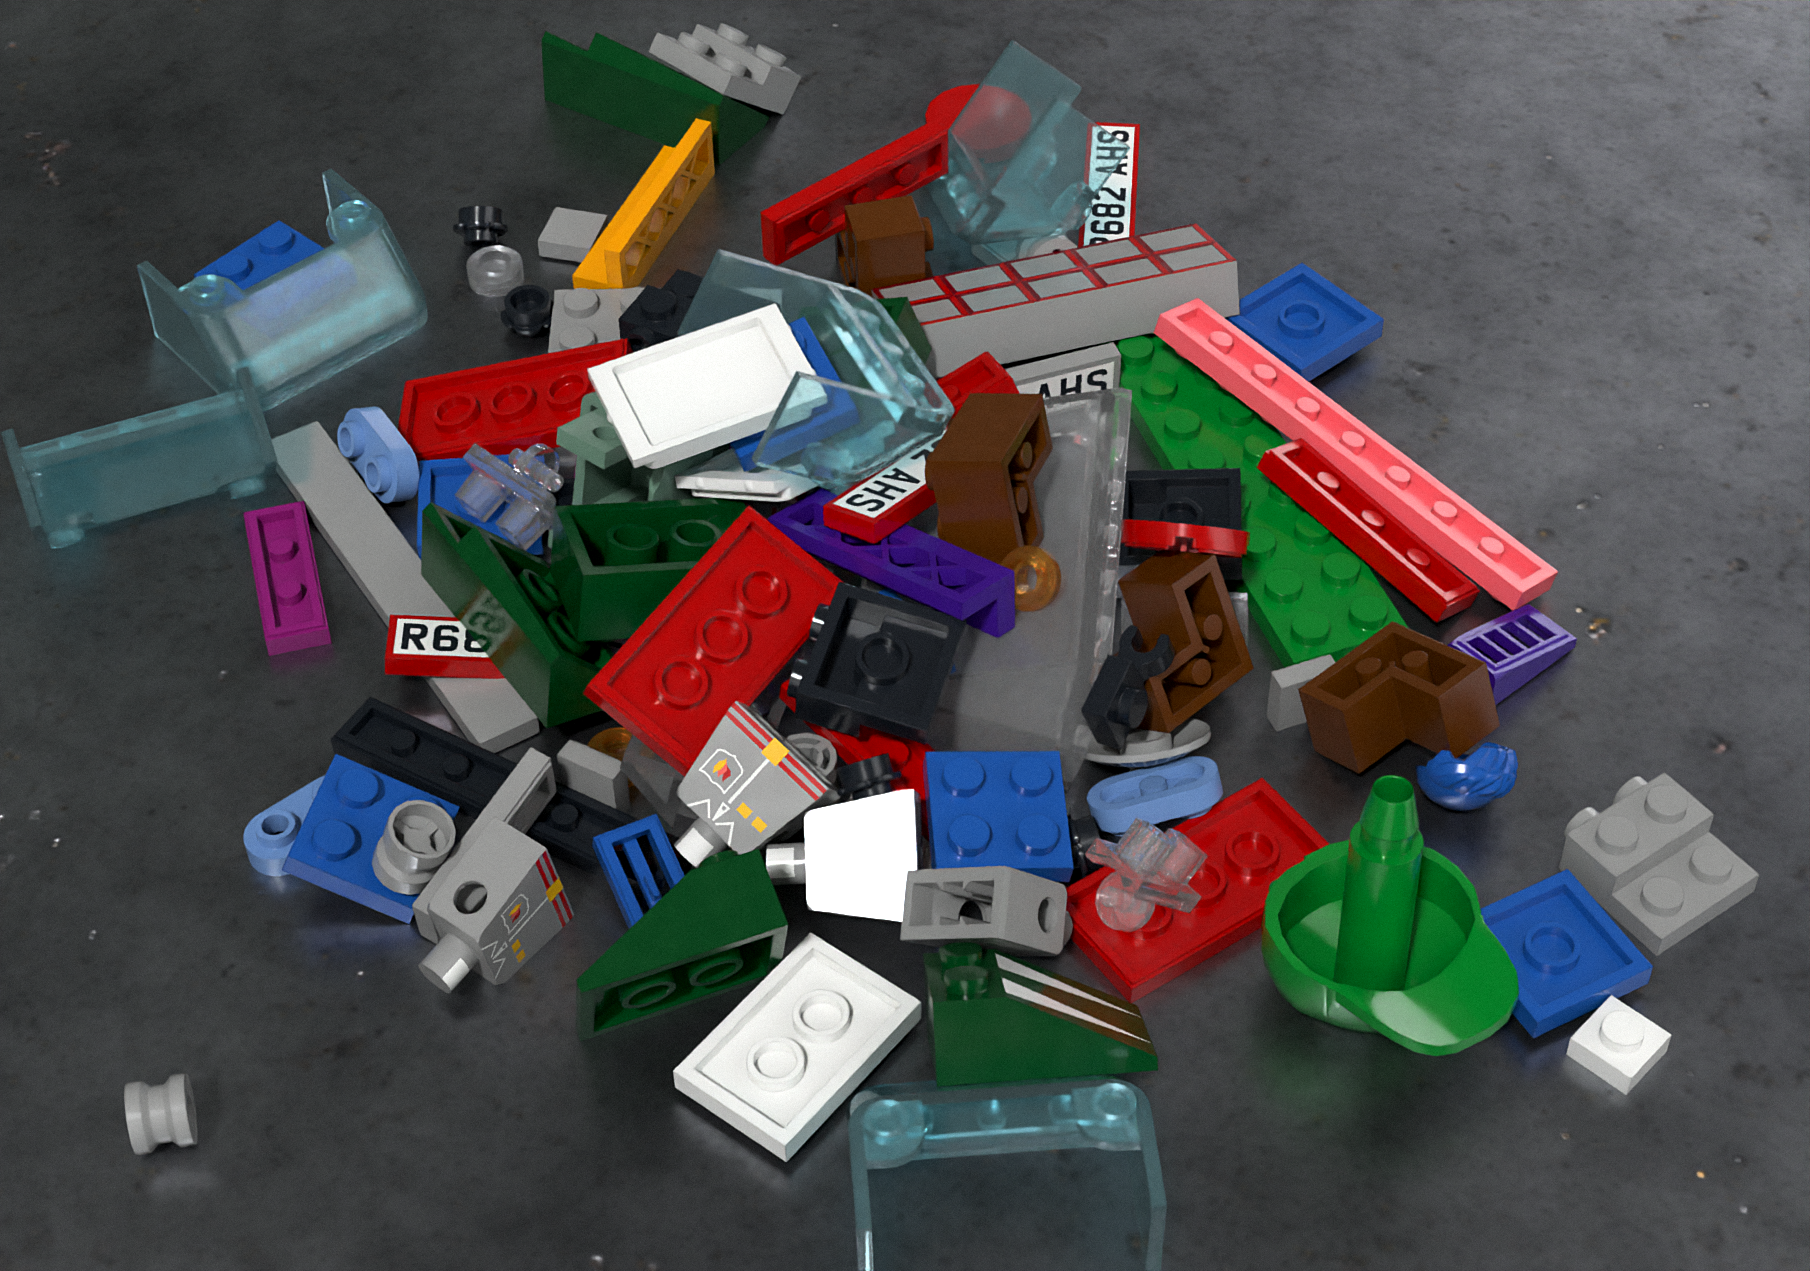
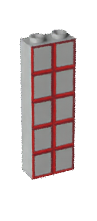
[872,223,1240,382]

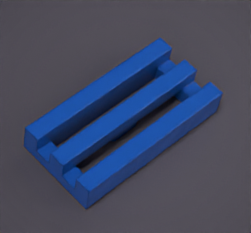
[592,813,685,929]

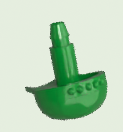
[1261,775,1519,1056]

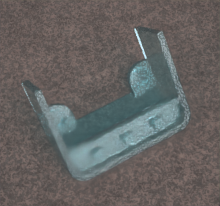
[925,40,1130,246]
[137,169,428,413]
[677,249,955,490]
[1,366,278,549]
[846,1073,1167,1271]

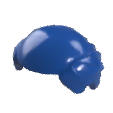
[1415,742,1518,811]

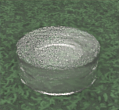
[466,245,524,297]

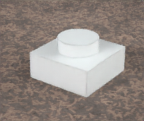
[1566,995,1671,1095]

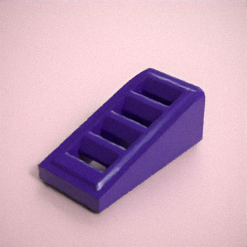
[1448,604,1577,705]

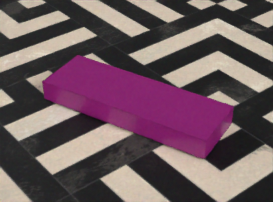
[243,501,332,656]

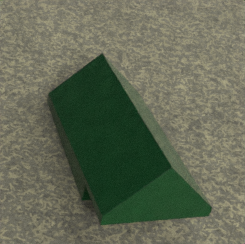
[541,31,769,165]
[421,502,614,728]

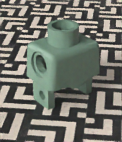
[548,391,729,549]

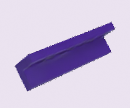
[768,488,1015,638]

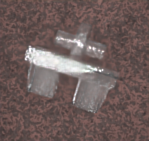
[454,443,564,551]
[1085,818,1208,932]

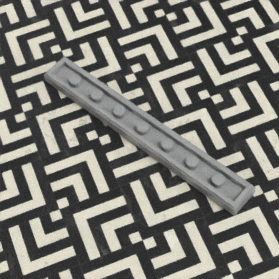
[263,421,540,753]

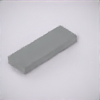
[412,747,557,944]

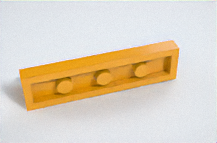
[572,118,715,289]

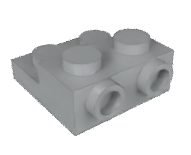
[648,23,801,115]
[1559,772,1759,956]

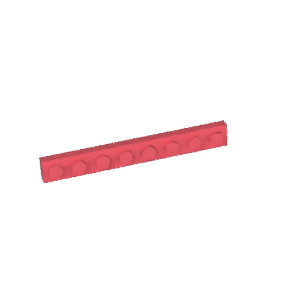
[1154,298,1558,611]

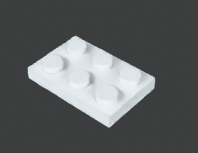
[673,932,921,1162]

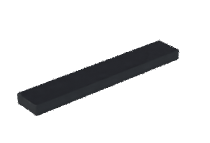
[331,697,692,899]

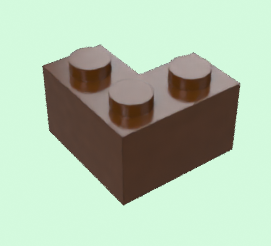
[835,195,934,301]
[925,393,1053,573]
[1094,550,1254,733]
[1298,621,1500,774]

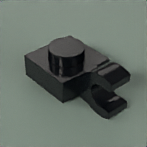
[1081,625,1175,750]

